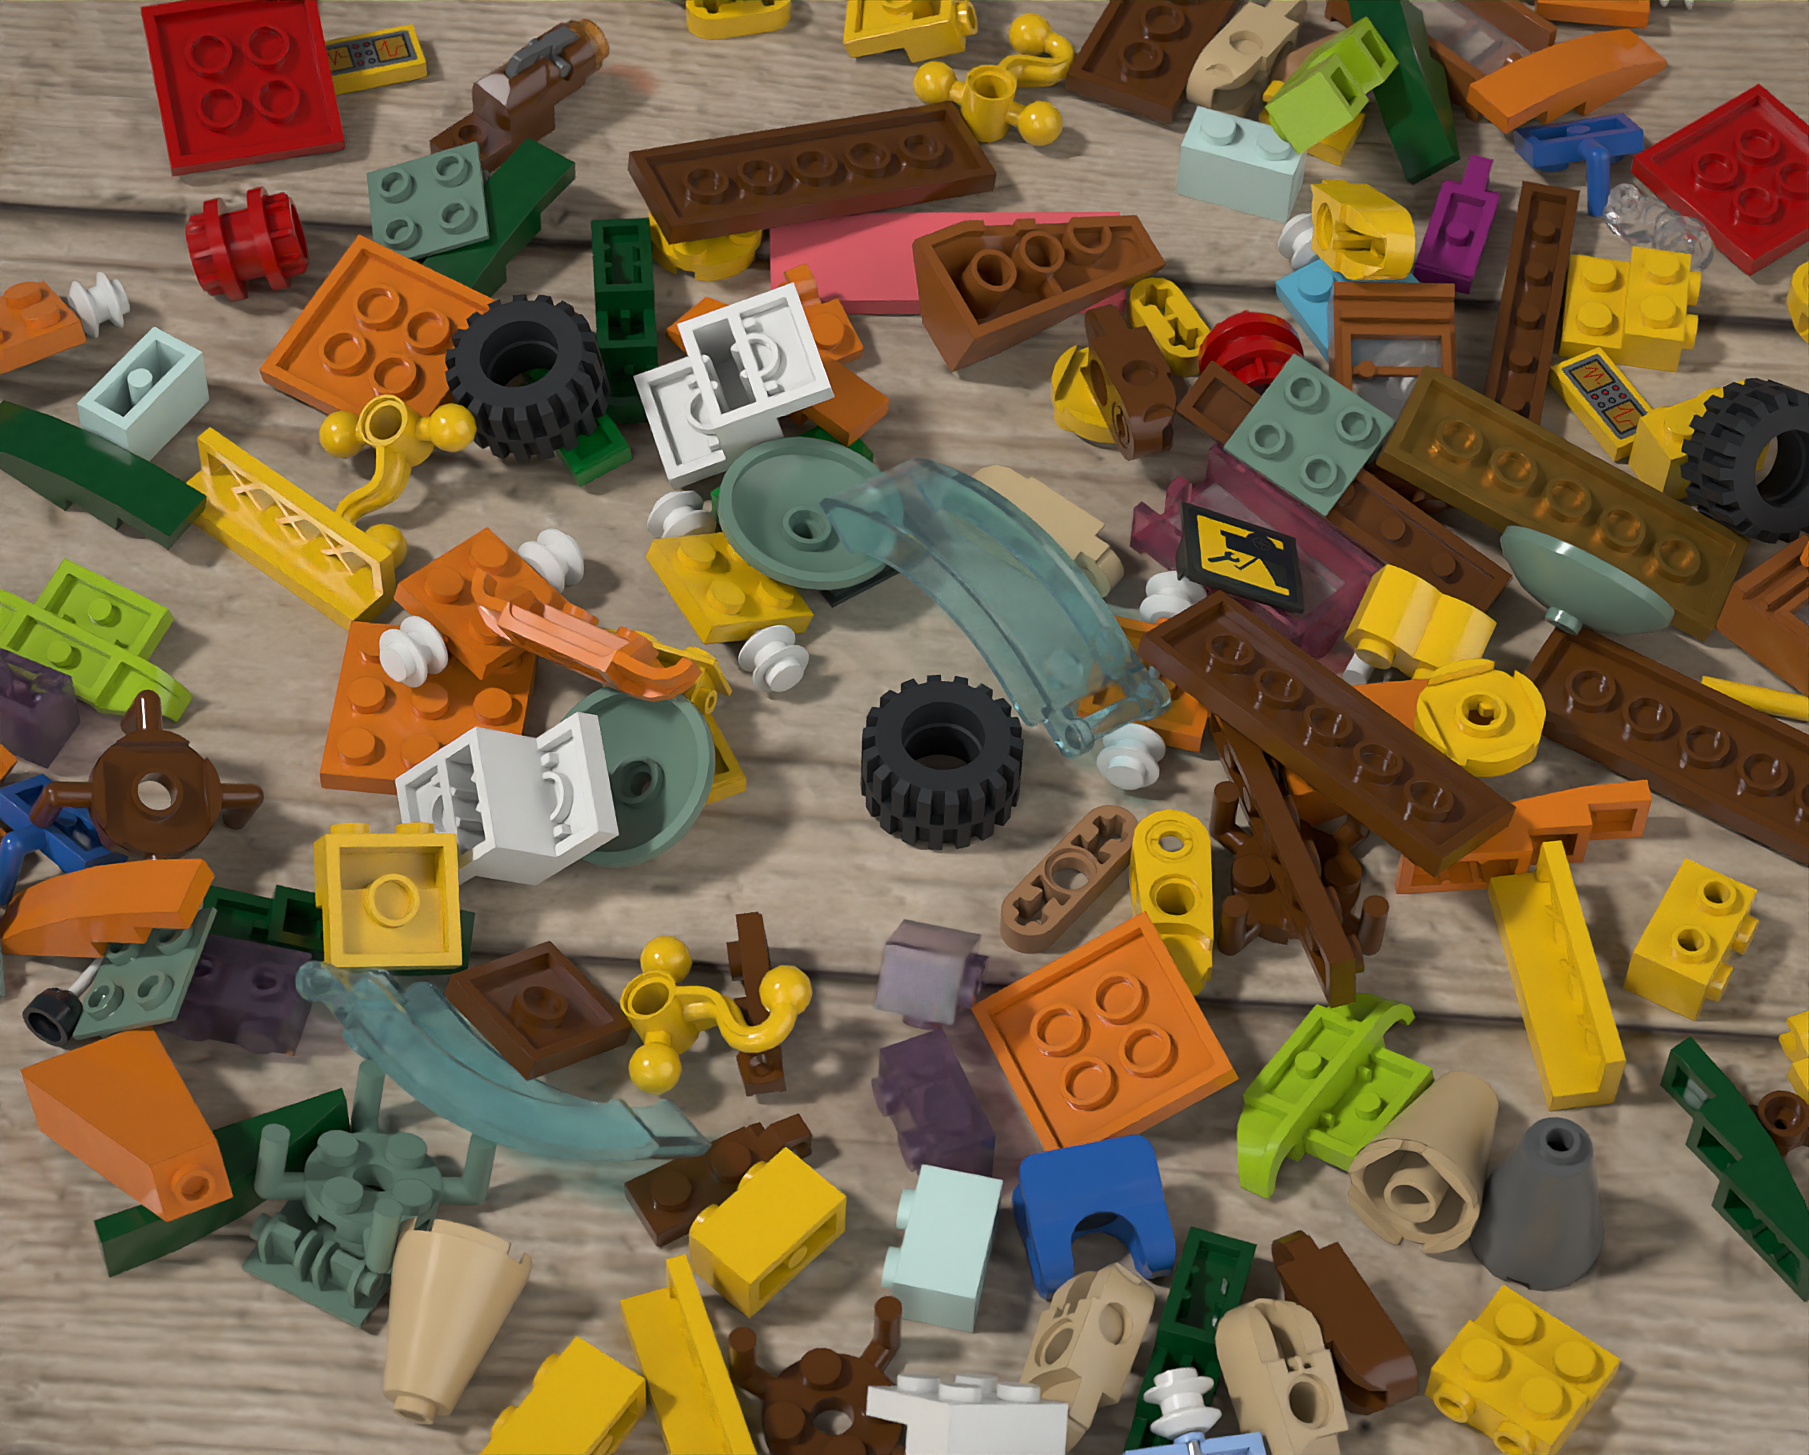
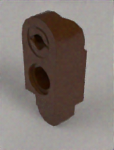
[1080,304,1177,461]
[1271,1230,1419,1415]

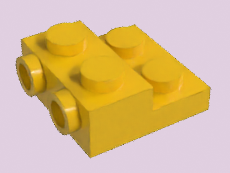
[843,0,977,63]
[1558,246,1702,373]
[313,822,462,971]
[1425,1284,1621,1455]

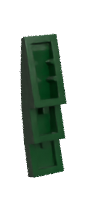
[1348,0,1461,185]
[422,137,576,298]
[591,218,658,424]
[0,400,207,550]
[199,884,475,976]
[1660,1036,1809,1302]
[93,1088,351,1278]
[1122,1226,1257,1455]

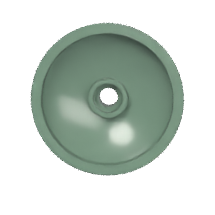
[717,437,904,590]
[1500,525,1675,636]
[560,686,715,868]

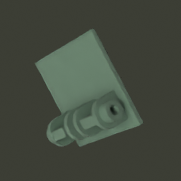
[367,141,491,261]
[1223,353,1396,518]
[72,907,217,1040]
[241,1185,434,1329]

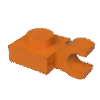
[778,263,864,365]

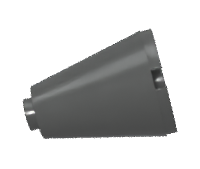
[1469,1117,1605,1292]

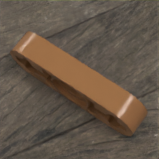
[1000,805,1139,954]

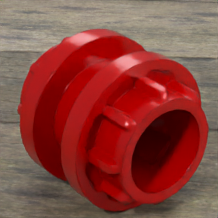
[185,186,310,302]
[1198,310,1305,396]

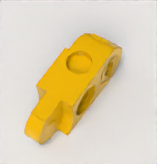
[1311,180,1415,280]
[1129,809,1214,997]

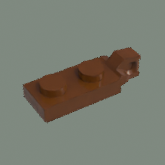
[726,911,786,1097]
[624,1113,813,1248]

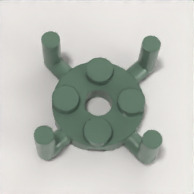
[254,1060,497,1274]

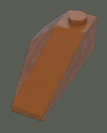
[912,215,1166,373]

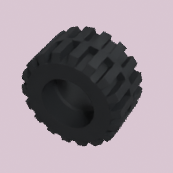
[445,294,610,462]
[1680,378,1809,544]
[860,674,1024,850]

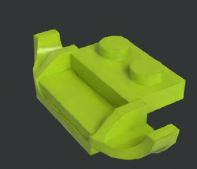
[0,558,194,723]
[1237,993,1435,1200]

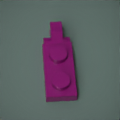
[1413,154,1500,295]

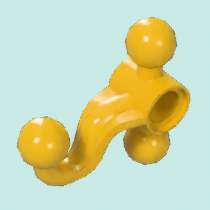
[912,12,1076,146]
[318,394,477,570]
[620,935,813,1095]

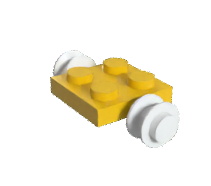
[645,491,814,692]

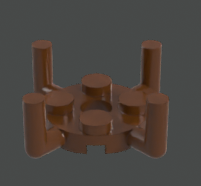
[29,690,264,860]
[1209,781,1389,956]
[728,1296,906,1455]

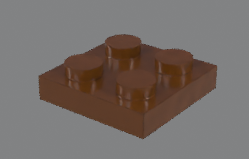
[443,941,633,1081]

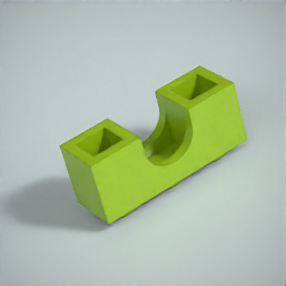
[1265,16,1399,155]

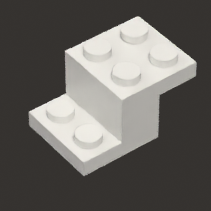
[633,282,834,490]
[395,712,619,886]
[866,1373,1068,1455]

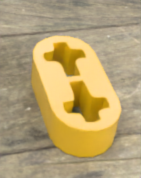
[686,0,791,40]
[1128,277,1210,377]

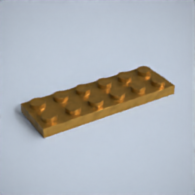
[1376,364,1751,642]

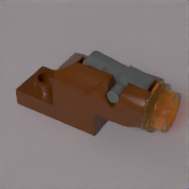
[430,18,610,174]

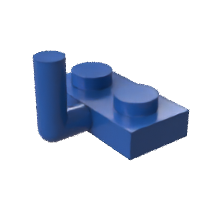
[1514,113,1643,216]
[0,774,128,905]

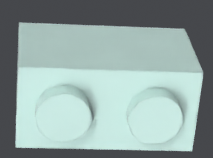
[1176,106,1307,224]
[77,327,209,461]
[881,1164,1003,1333]

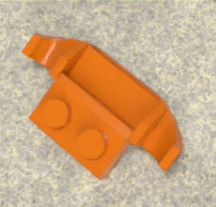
[471,567,702,702]

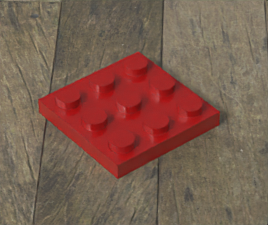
[140,0,345,177]
[1630,84,1809,277]

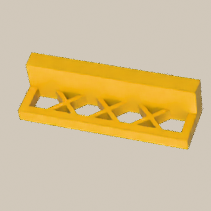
[186,427,396,632]
[1487,840,1626,1111]
[620,1254,757,1455]

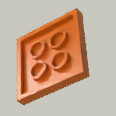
[259,234,502,435]
[320,621,539,795]
[970,911,1239,1151]

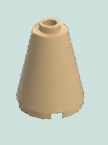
[1347,1071,1499,1254]
[383,1218,533,1424]

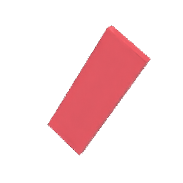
[769,212,1127,314]

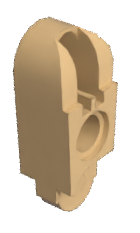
[1186,0,1307,118]
[945,464,1124,598]
[1019,1262,1155,1453]
[1215,1298,1349,1455]

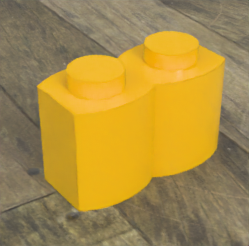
[1344,564,1497,680]

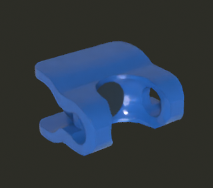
[1011,1135,1176,1300]

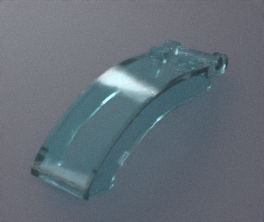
[819,458,1171,759]
[296,961,712,1162]

